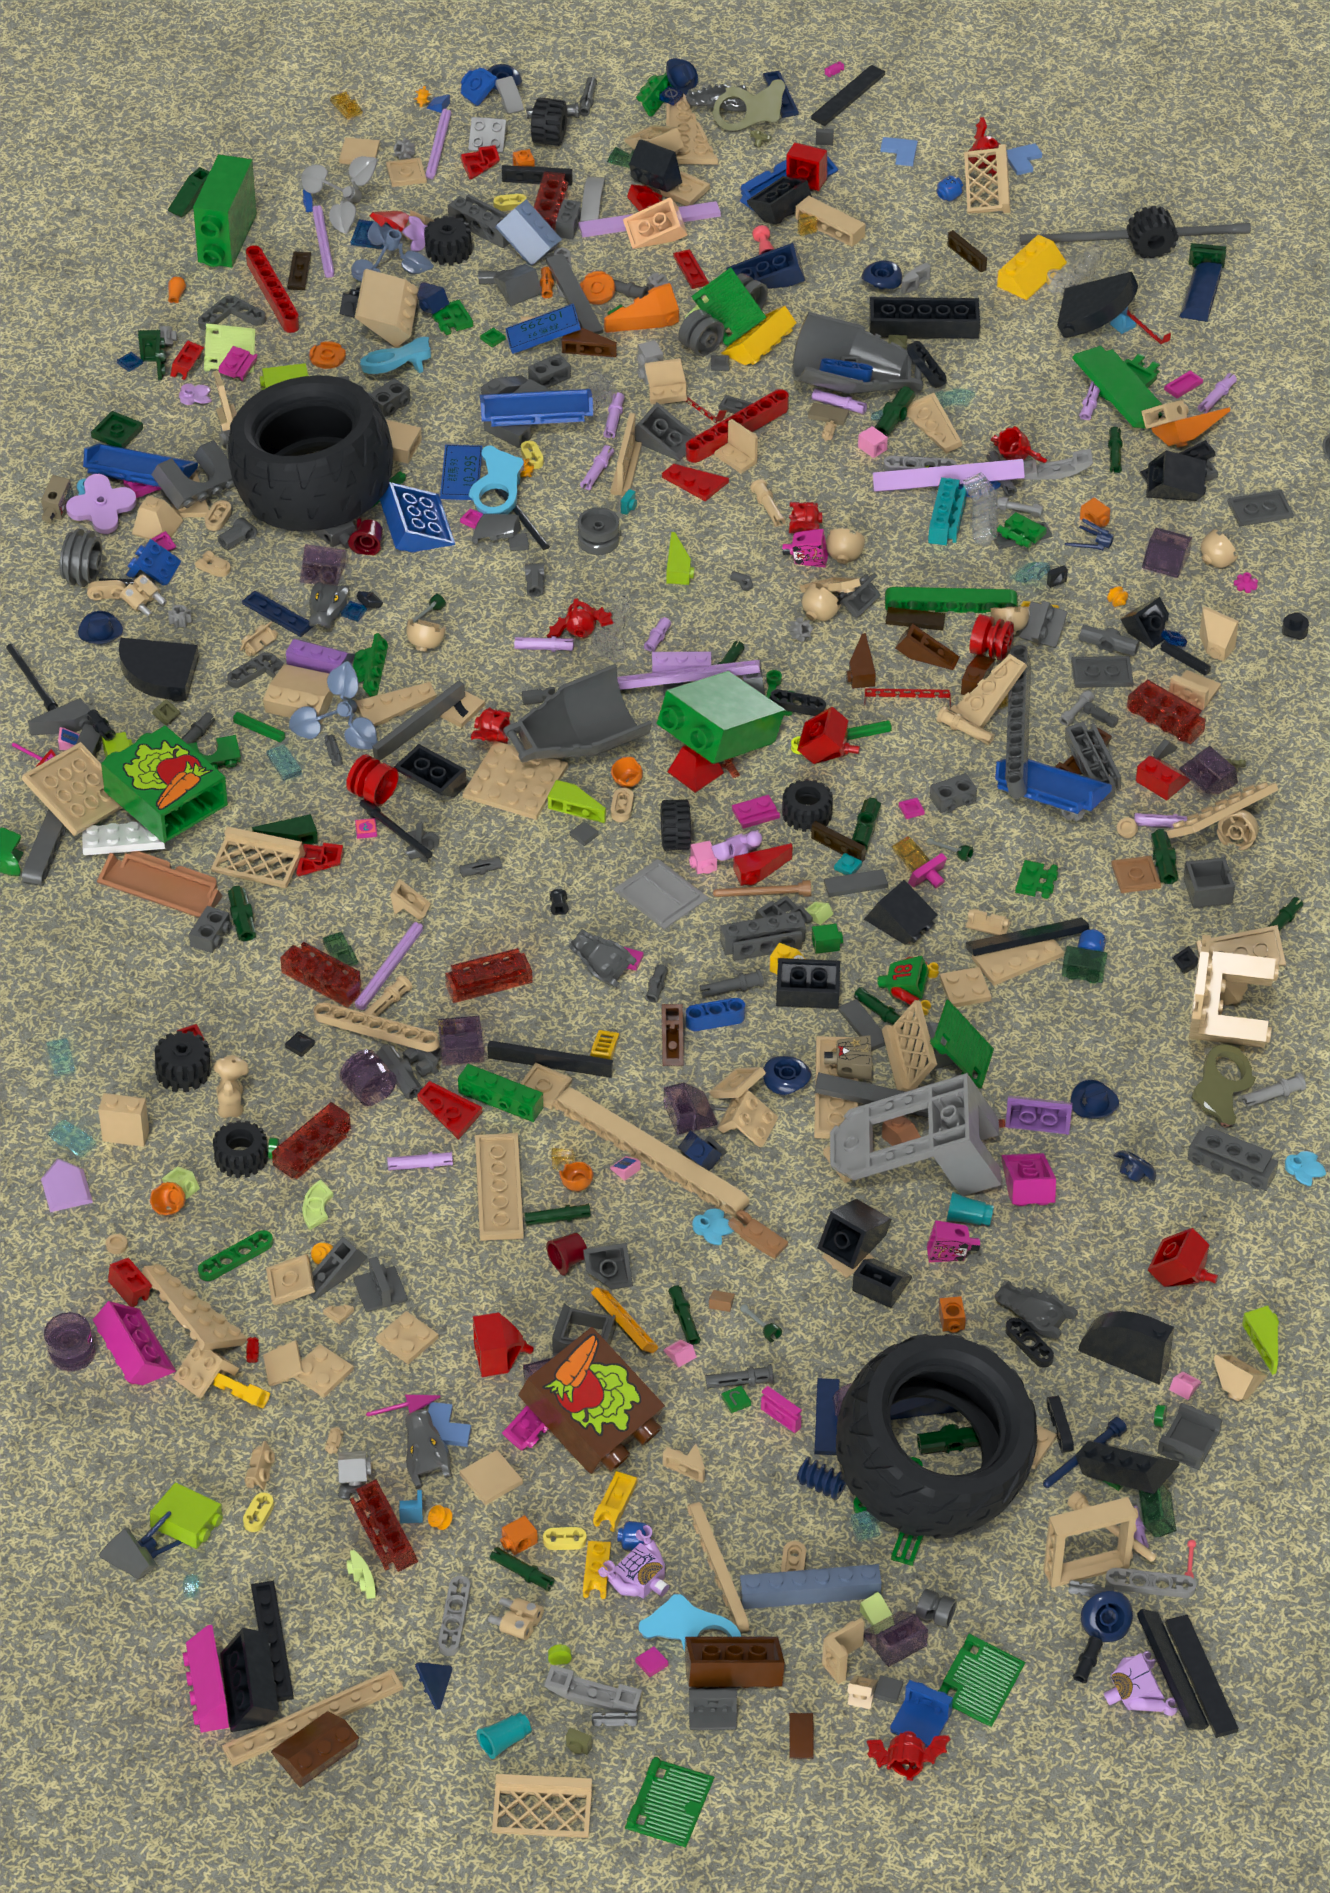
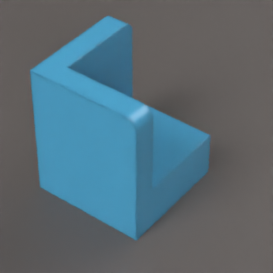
[1110,307,1136,334]
[399,1490,423,1524]

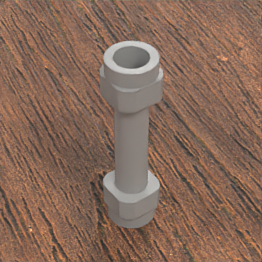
[996,497,1043,517]
[1059,690,1094,726]

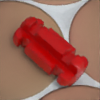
[246,1337,259,1363]

